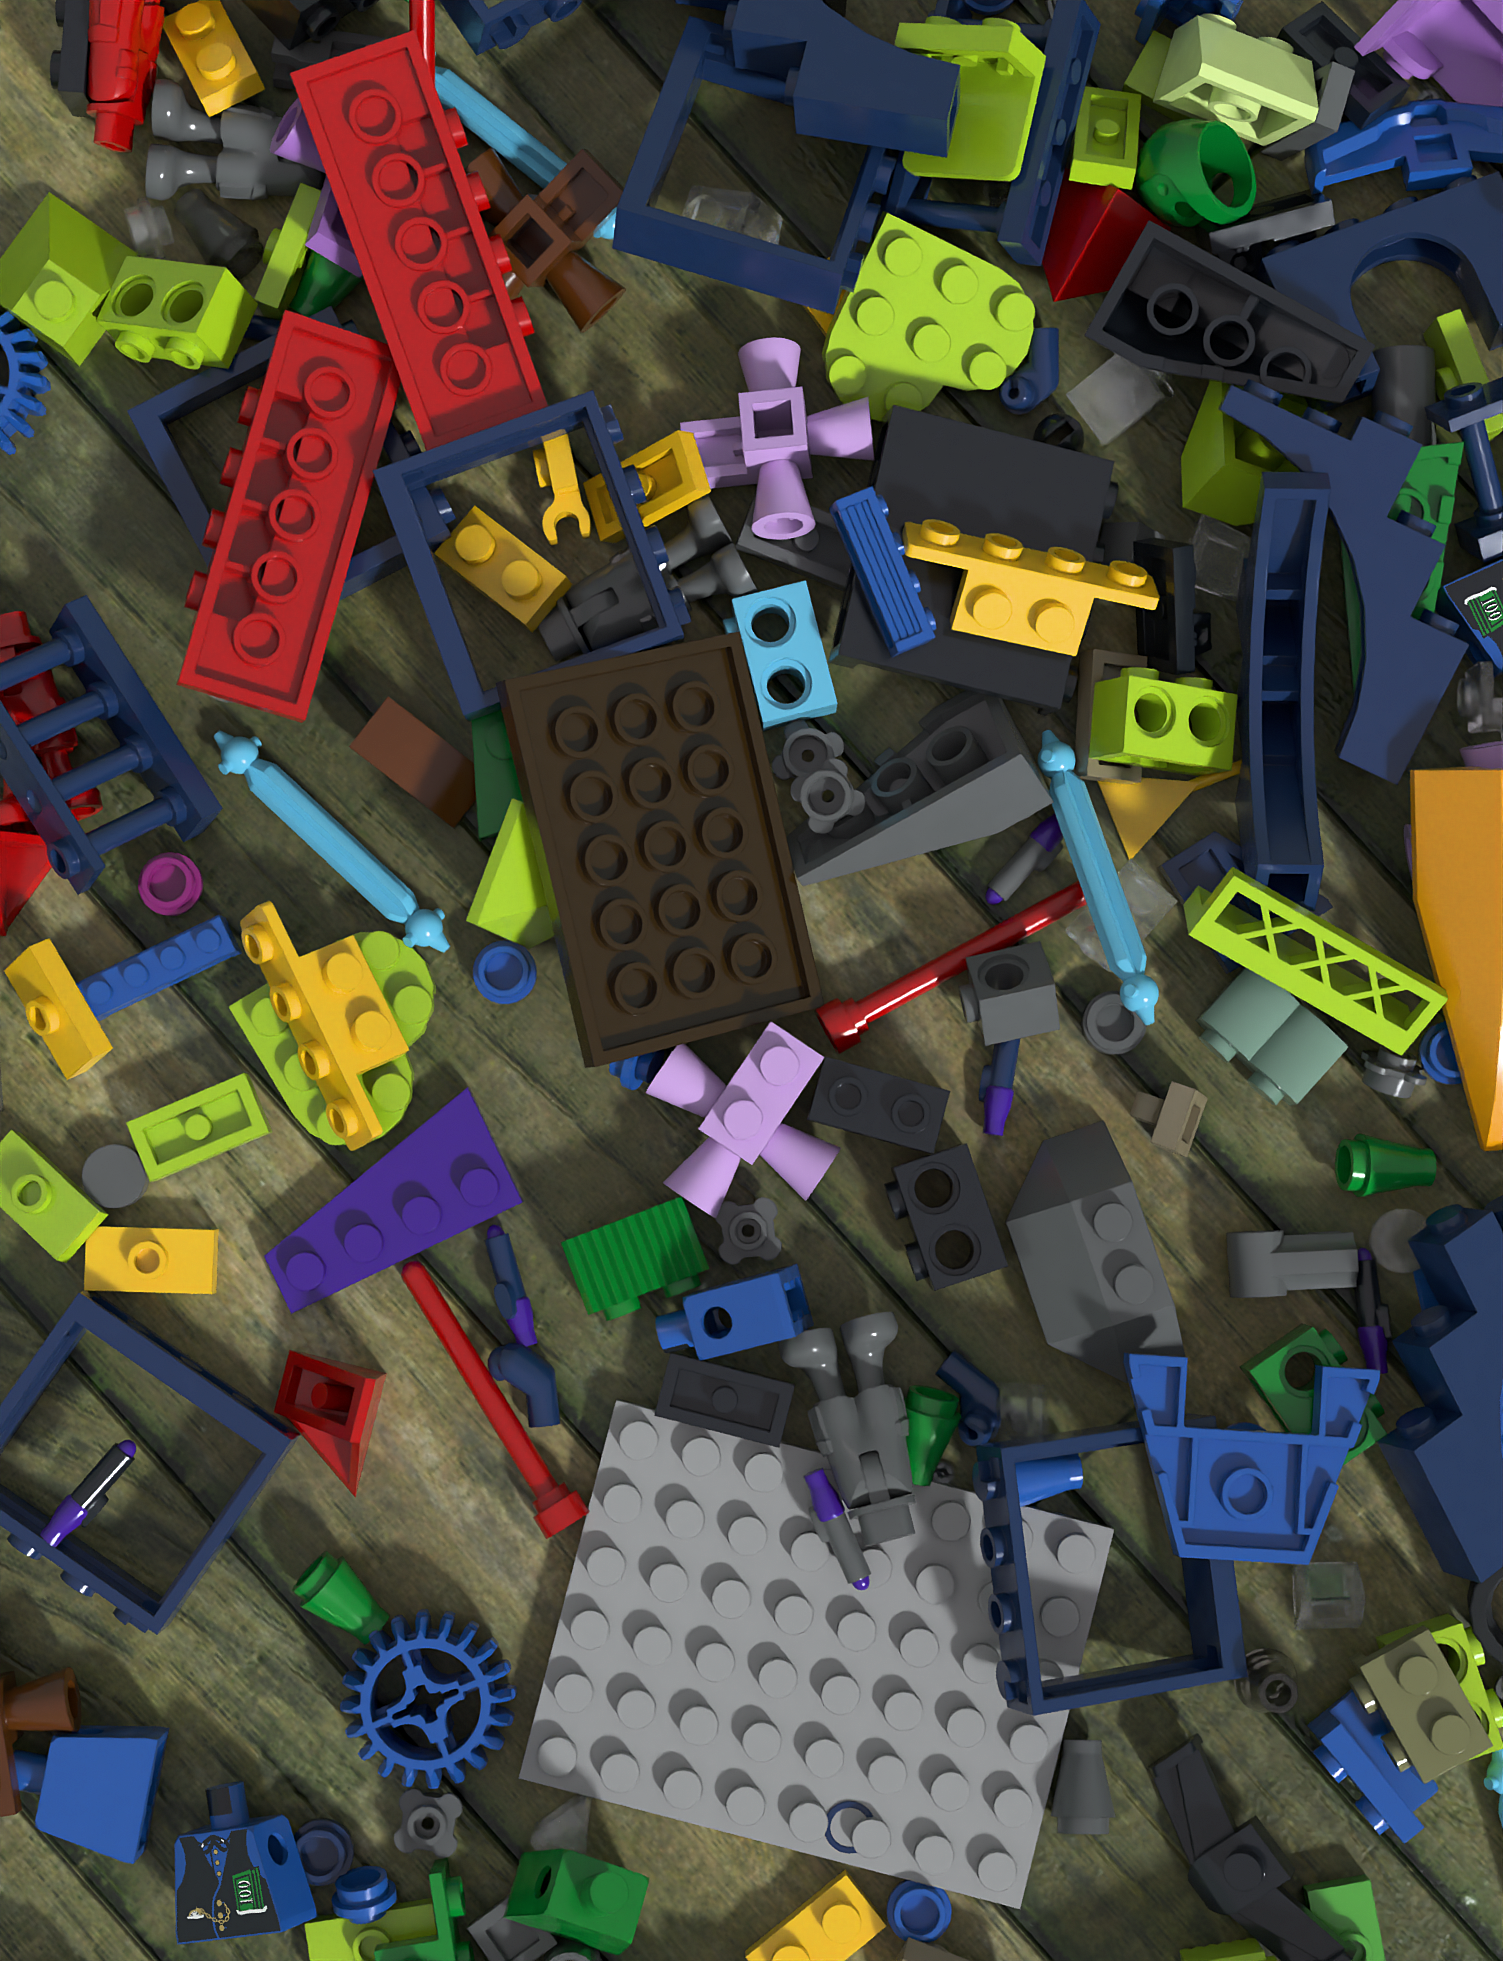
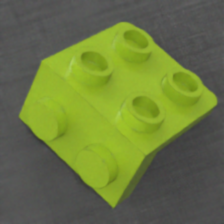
[894,16,1046,181]

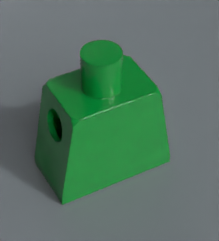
[503,1848,649,1956]

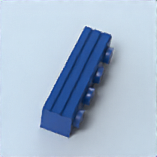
[829,486,936,658]
[76,915,242,1021]

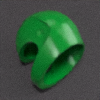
[1134,119,1257,227]

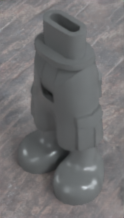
[145,79,326,201]
[538,494,758,662]
[778,1312,916,1546]

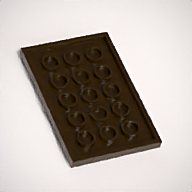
[496,631,824,1068]

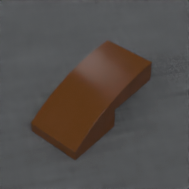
[349,696,476,829]

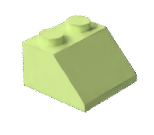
[1153,14,1319,146]

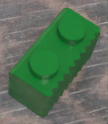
[561,1196,710,1321]

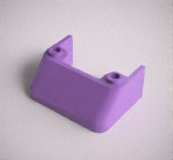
[1354,0,1503,106]

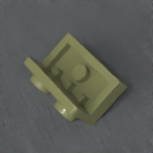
[1348,1625,1493,1784]

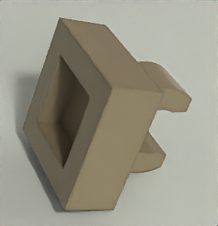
[1129,1081,1208,1158]

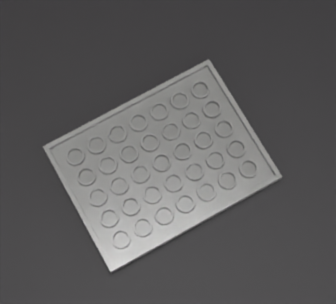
[519,1398,1114,1909]

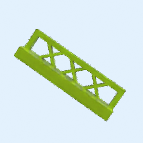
[1183,867,1448,1056]

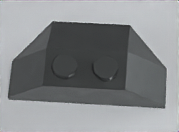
[1005,1120,1185,1383]

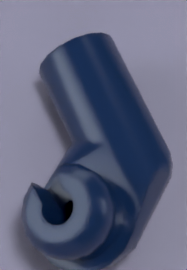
[999,328,1059,415]
[487,1343,560,1428]
[935,1349,1001,1447]

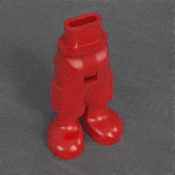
[86,0,165,153]
[0,611,103,833]

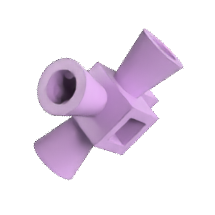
[680,337,874,540]
[646,1022,841,1218]

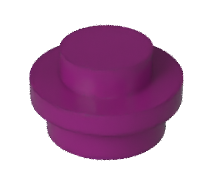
[138,852,203,916]

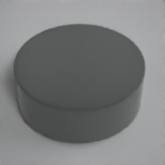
[1081,991,1147,1055]
[82,1144,149,1208]

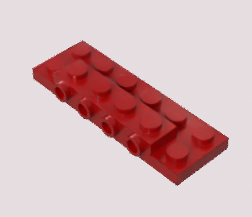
[290,30,548,451]
[176,310,401,723]

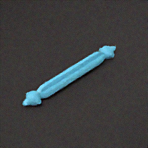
[435,52,616,239]
[214,730,450,953]
[1037,730,1159,1025]

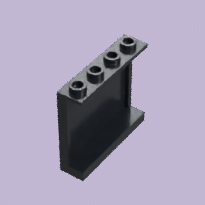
[828,405,1118,716]

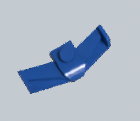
[1304,98,1503,195]

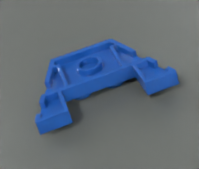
[1123,1353,1380,1565]

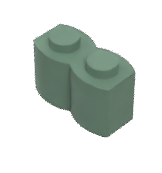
[1195,967,1348,1106]

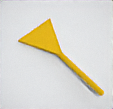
[1097,759,1242,862]

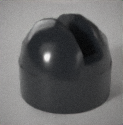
[1033,413,1084,452]

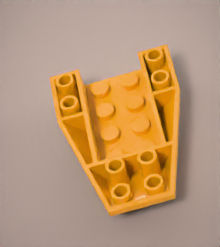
[1410,766,1503,1151]

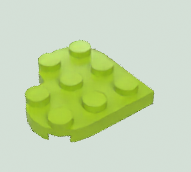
[822,211,1035,421]
[229,931,436,1145]

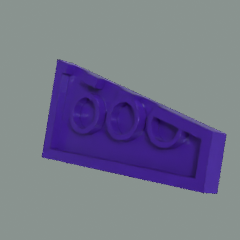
[264,1087,524,1314]

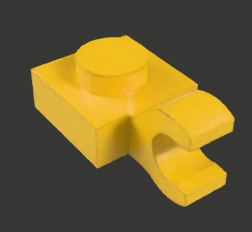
[532,433,592,545]

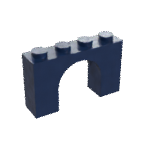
[1257,171,1503,413]

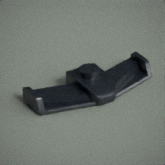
[1147,1733,1357,1961]

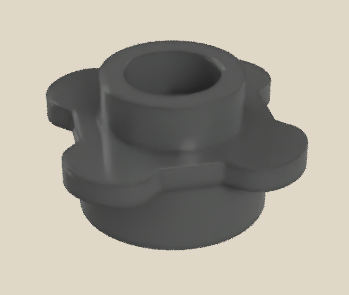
[772,720,844,780]
[790,758,866,834]
[1360,1045,1427,1098]
[715,1197,782,1264]
[394,1788,463,1858]

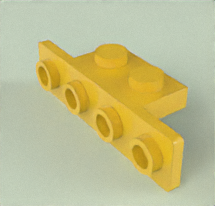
[902,519,1160,656]
[240,901,409,1151]

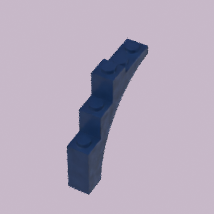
[675,0,960,158]
[1218,379,1469,785]
[1235,472,1331,911]
[1377,1195,1503,1583]

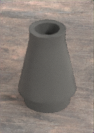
[1051,1740,1115,1834]

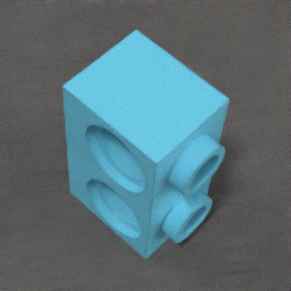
[722,580,838,731]

